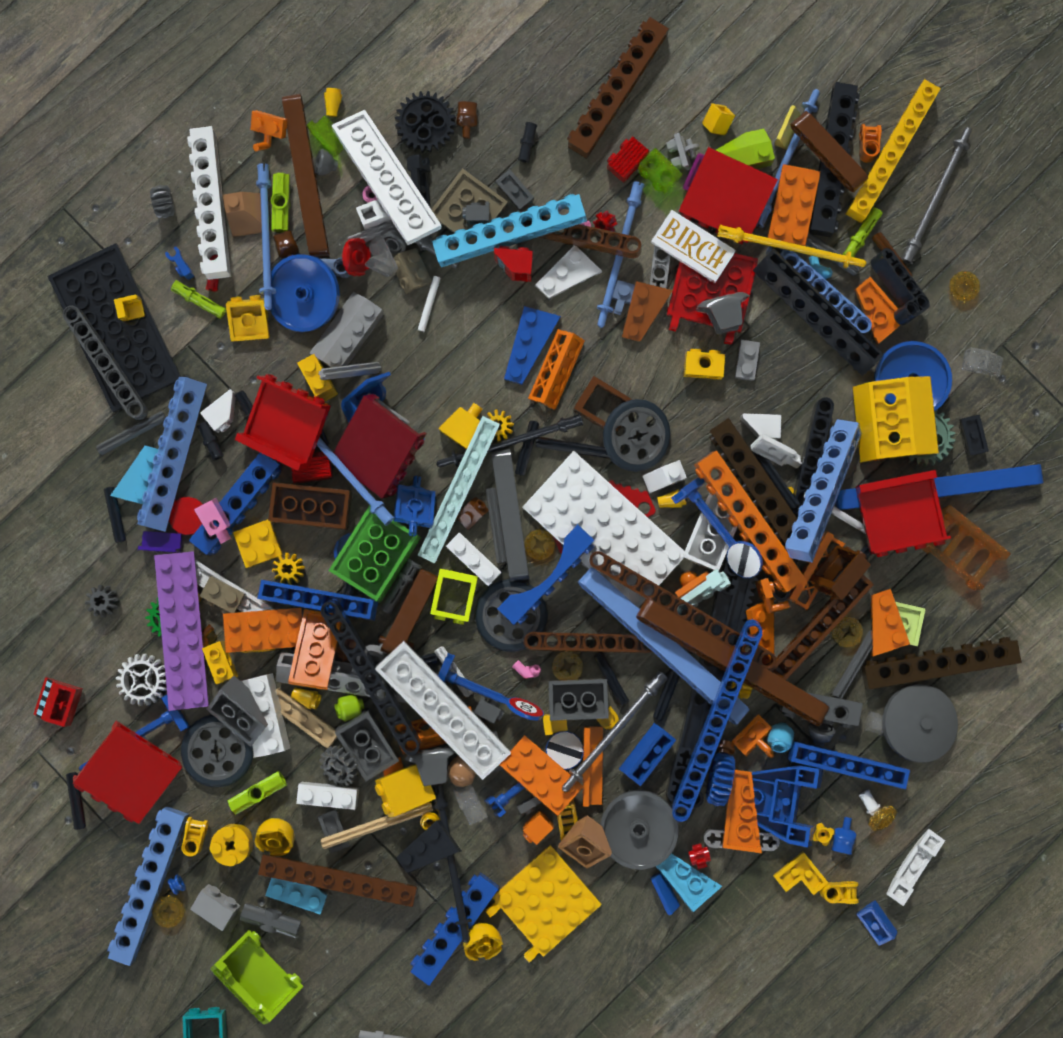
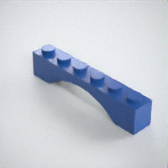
[497,524,595,625]

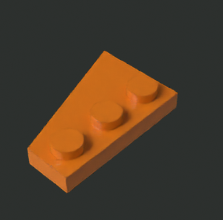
[854,277,900,345]

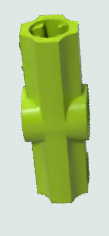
[271,173,291,233]
[227,771,287,815]

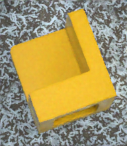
[702,103,735,135]
[114,295,145,322]
[543,714,568,735]

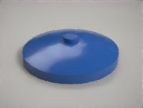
[270,255,340,332]
[874,341,952,411]

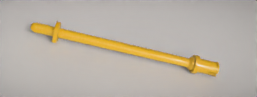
[717,225,866,268]

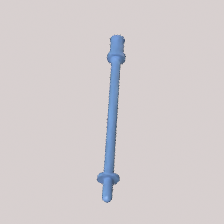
[756,89,820,228]
[256,163,276,310]
[597,182,645,328]
[317,437,394,526]

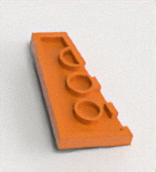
[722,770,762,853]

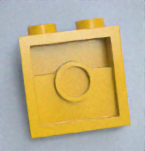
[226,295,270,341]

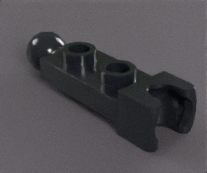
[407,154,431,209]

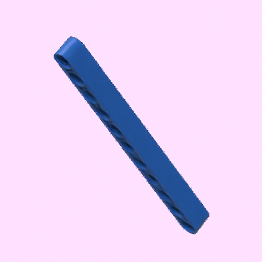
[836,464,1044,510]
[672,619,763,822]

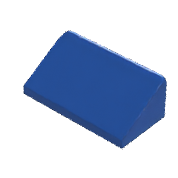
[650,872,680,915]
[856,901,897,946]

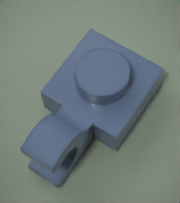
[612,280,635,315]

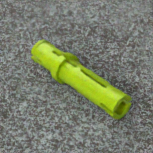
[842,207,883,257]
[171,280,226,319]

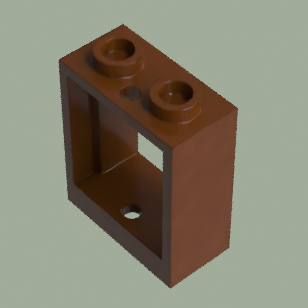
[573,376,633,432]
[809,545,871,600]

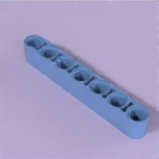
[766,240,872,335]

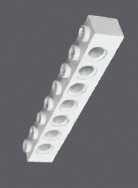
[187,126,231,280]

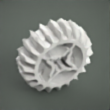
[116,654,167,706]

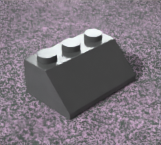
[548,679,609,721]

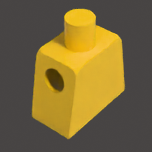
[439,403,483,450]

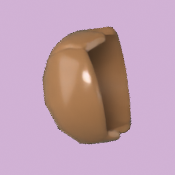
[448,755,476,787]

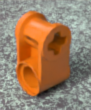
[859,124,882,163]

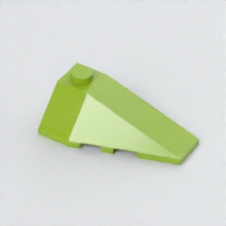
[716,129,775,169]

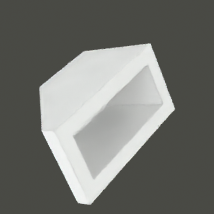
[200,389,236,433]
[740,413,781,440]
[642,460,687,494]

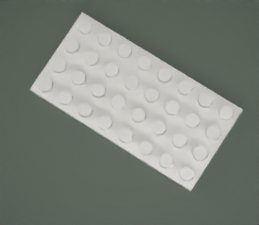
[522,451,685,608]

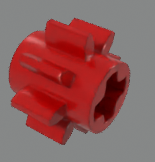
[593,211,618,232]
[688,843,711,869]

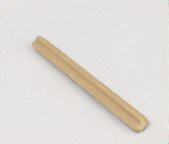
[321,802,433,849]

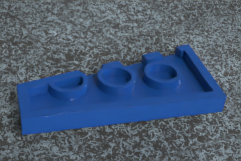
[504,306,561,385]

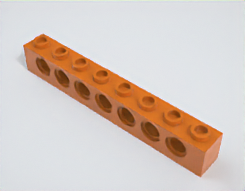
[694,450,806,592]

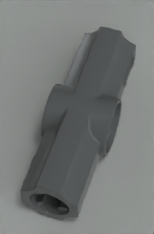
[240,903,301,938]

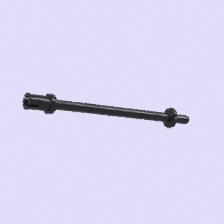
[436,414,584,468]
[432,785,472,943]

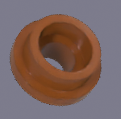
[716,740,735,755]

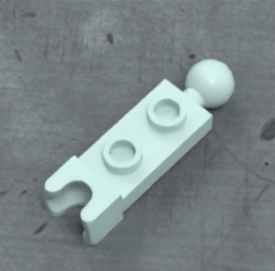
[677,569,731,615]

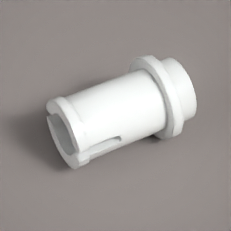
[858,790,881,816]

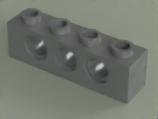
[779,692,863,729]

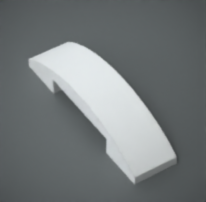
[887,829,945,906]

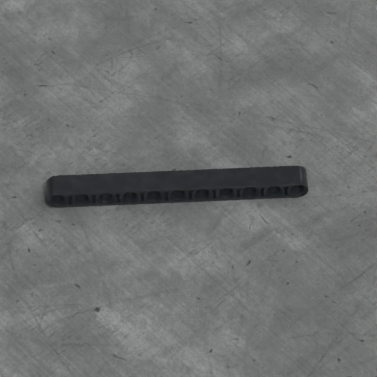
[772,397,834,601]

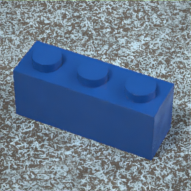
[619,723,676,786]

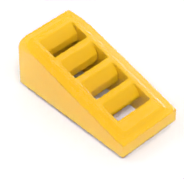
[557,799,578,841]

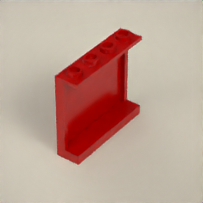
[679,147,778,245]
[235,374,331,471]
[855,470,951,557]
[73,720,182,824]

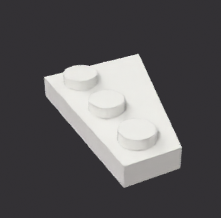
[535,246,602,299]

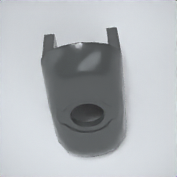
[696,292,750,335]
[404,746,456,786]

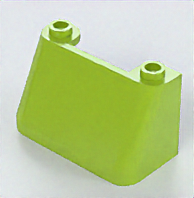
[210,930,304,1025]

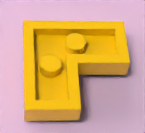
[773,851,828,895]

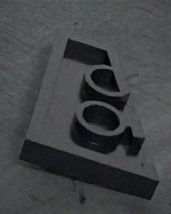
[396,820,462,873]

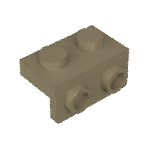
[391,248,432,294]
[200,576,246,613]

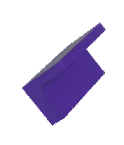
[138,531,183,553]

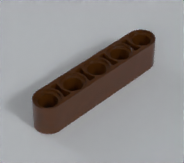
[790,111,868,192]
[380,569,438,655]

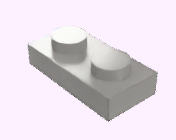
[735,340,760,381]

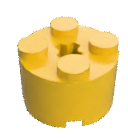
[210,824,253,866]

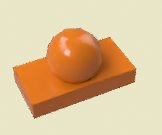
[675,570,709,598]

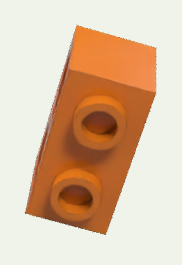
[523,809,554,845]

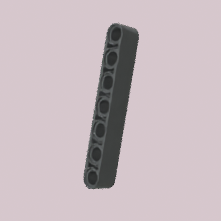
[63,306,148,420]
[491,449,529,582]

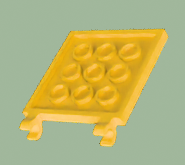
[485,845,602,962]

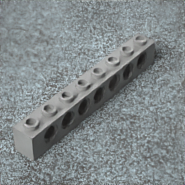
[276,652,407,703]

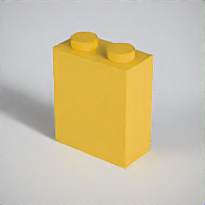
[297,354,338,401]
[375,764,436,817]

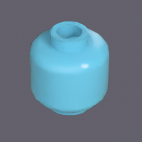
[767,723,794,753]

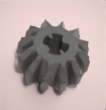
[150,185,175,218]
[85,585,119,617]

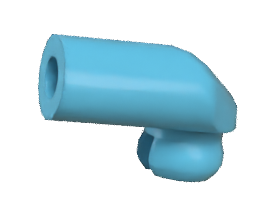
[809,256,833,279]

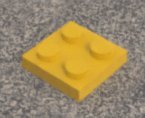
[233,519,283,568]

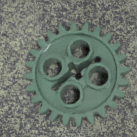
[891,409,955,467]

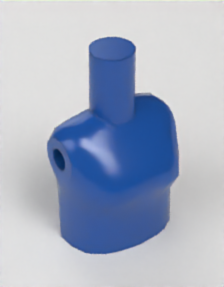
[831,817,856,855]

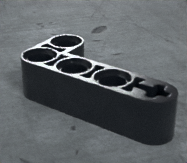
[870,248,930,326]

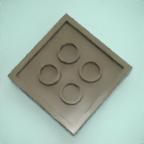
[431,168,508,244]

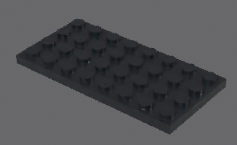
[47,243,181,412]

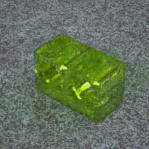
[638,148,682,195]

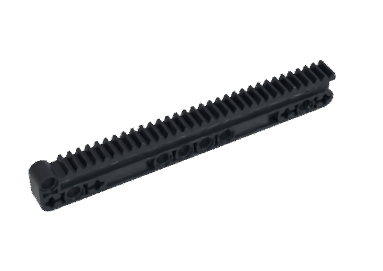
[666,540,760,808]

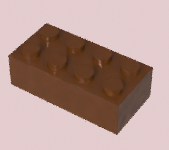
[268,483,352,530]

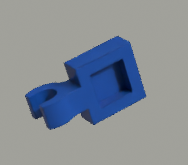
[165,246,195,280]

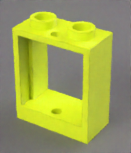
[430,569,478,625]

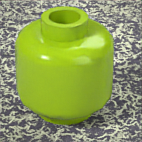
[334,694,364,722]

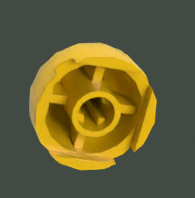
[254,818,295,856]
[463,923,503,961]

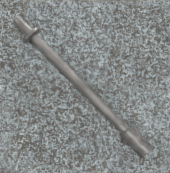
[901,127,972,264]
[562,671,668,792]

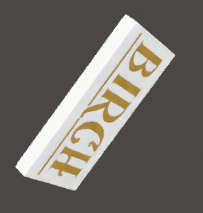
[651,210,736,283]

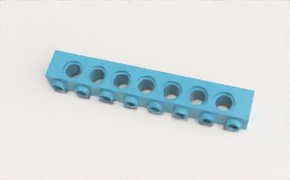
[432,194,587,268]

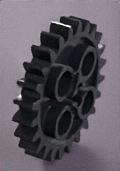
[395,91,456,153]

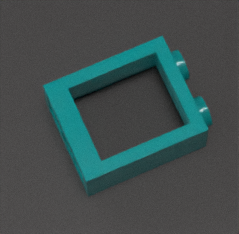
[183,1007,227,1038]

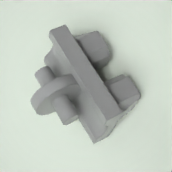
[666,133,700,170]

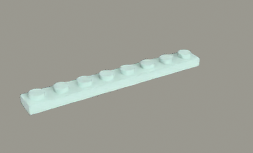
[418,416,500,563]

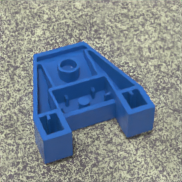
[752,765,823,848]

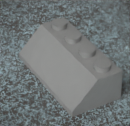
[310,292,384,368]

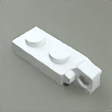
[751,433,802,468]

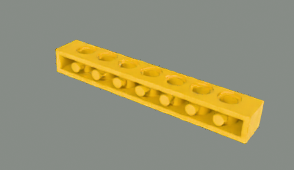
[845,79,941,223]

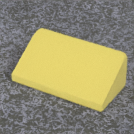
[774,105,801,150]

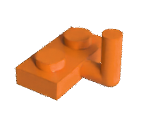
[250,110,287,151]
[755,578,790,613]
[732,714,775,758]

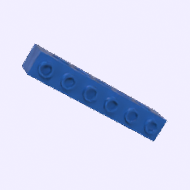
[189,453,283,556]
[257,580,378,621]
[788,741,910,789]
[410,872,499,985]

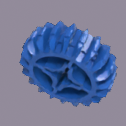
[706,753,735,806]

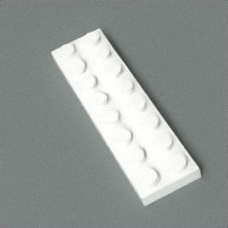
[332,110,441,245]
[375,641,511,780]

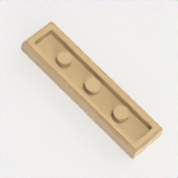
[276,688,337,749]

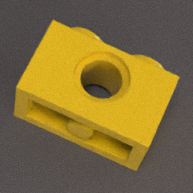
[683,349,725,380]
[202,641,238,684]

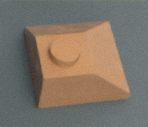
[223,192,270,237]
[558,815,612,869]

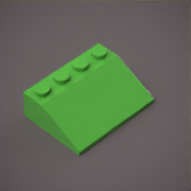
[328,505,422,603]

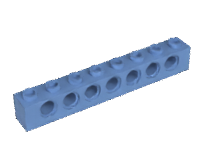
[137,377,207,532]
[785,419,862,563]
[108,806,189,966]

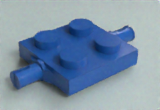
[394,476,436,536]

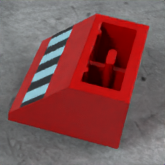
[494,246,533,282]
[33,677,83,727]

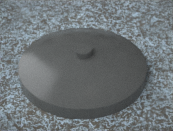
[882,684,958,763]
[600,790,678,870]

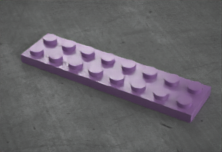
[154,551,209,711]

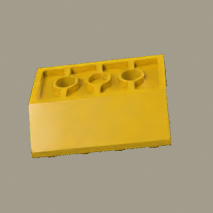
[853,376,939,463]

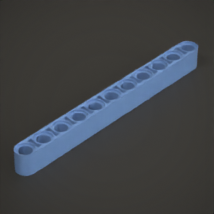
[578,567,749,725]

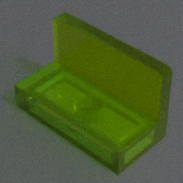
[306,116,344,158]

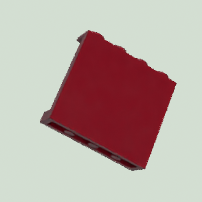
[333,393,427,499]

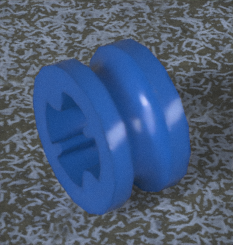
[168,874,186,895]

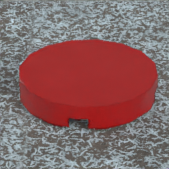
[342,238,371,277]
[169,497,203,535]

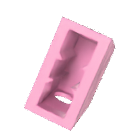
[194,498,231,544]

